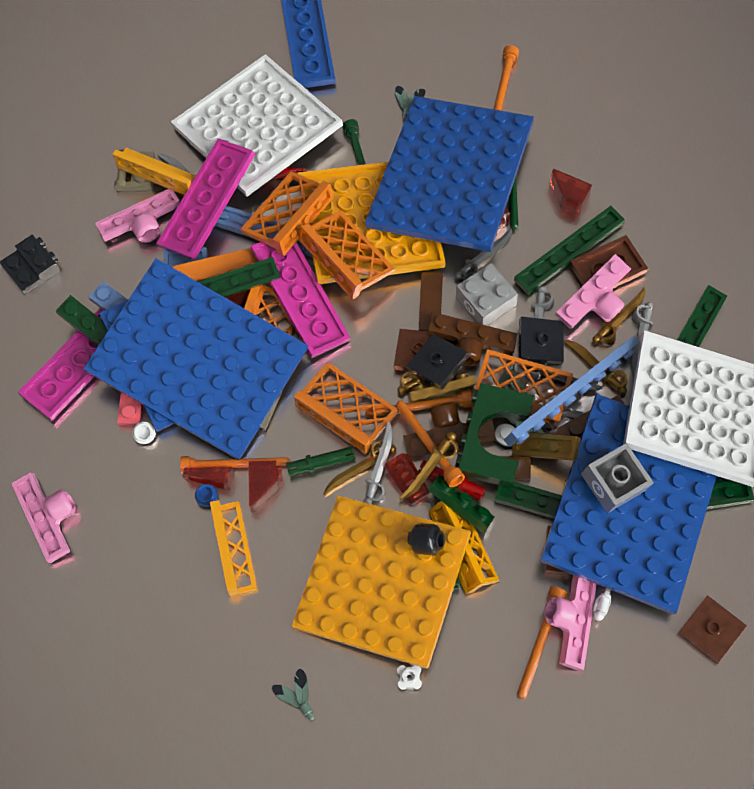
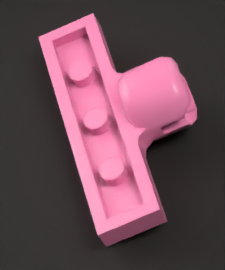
[95,189,180,243]
[555,254,631,329]
[11,472,76,563]
[544,575,597,670]

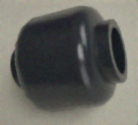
[407,523,445,555]

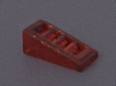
[384,453,430,505]
[183,467,234,490]

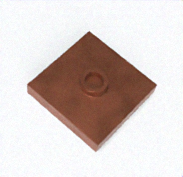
[394,329,431,371]
[678,595,747,664]

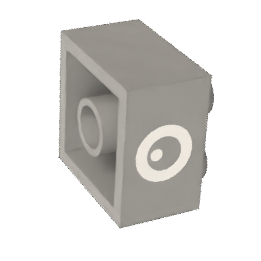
[456,263,518,326]
[581,443,654,514]

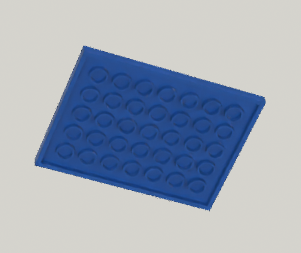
[365,96,534,252]
[84,258,309,459]
[540,394,716,615]

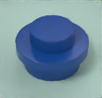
[195,484,218,507]

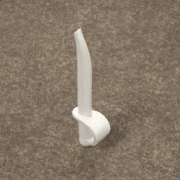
[593,588,611,621]

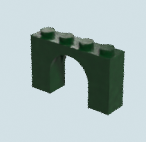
[455,383,534,488]

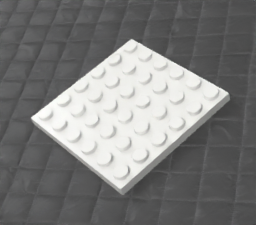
[171,54,343,196]
[623,331,754,487]

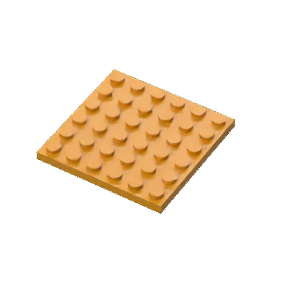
[298,162,446,284]
[291,495,471,669]

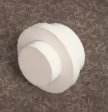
[133,422,156,444]
[495,424,515,446]

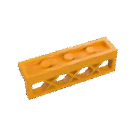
[113,148,196,195]
[210,500,258,597]
[428,501,499,594]

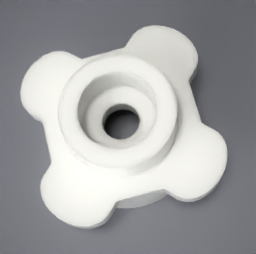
[397,665,422,690]

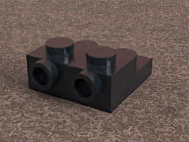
[0,234,60,295]

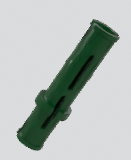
[286,446,356,477]

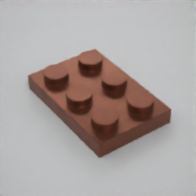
[569,235,648,288]

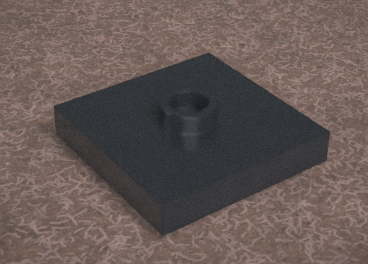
[519,316,564,365]
[406,334,470,390]

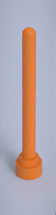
[493,45,519,111]
[365,389,473,418]
[396,400,465,487]
[180,456,291,474]
[517,586,568,698]

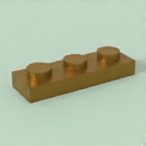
[408,373,477,403]
[512,433,581,461]

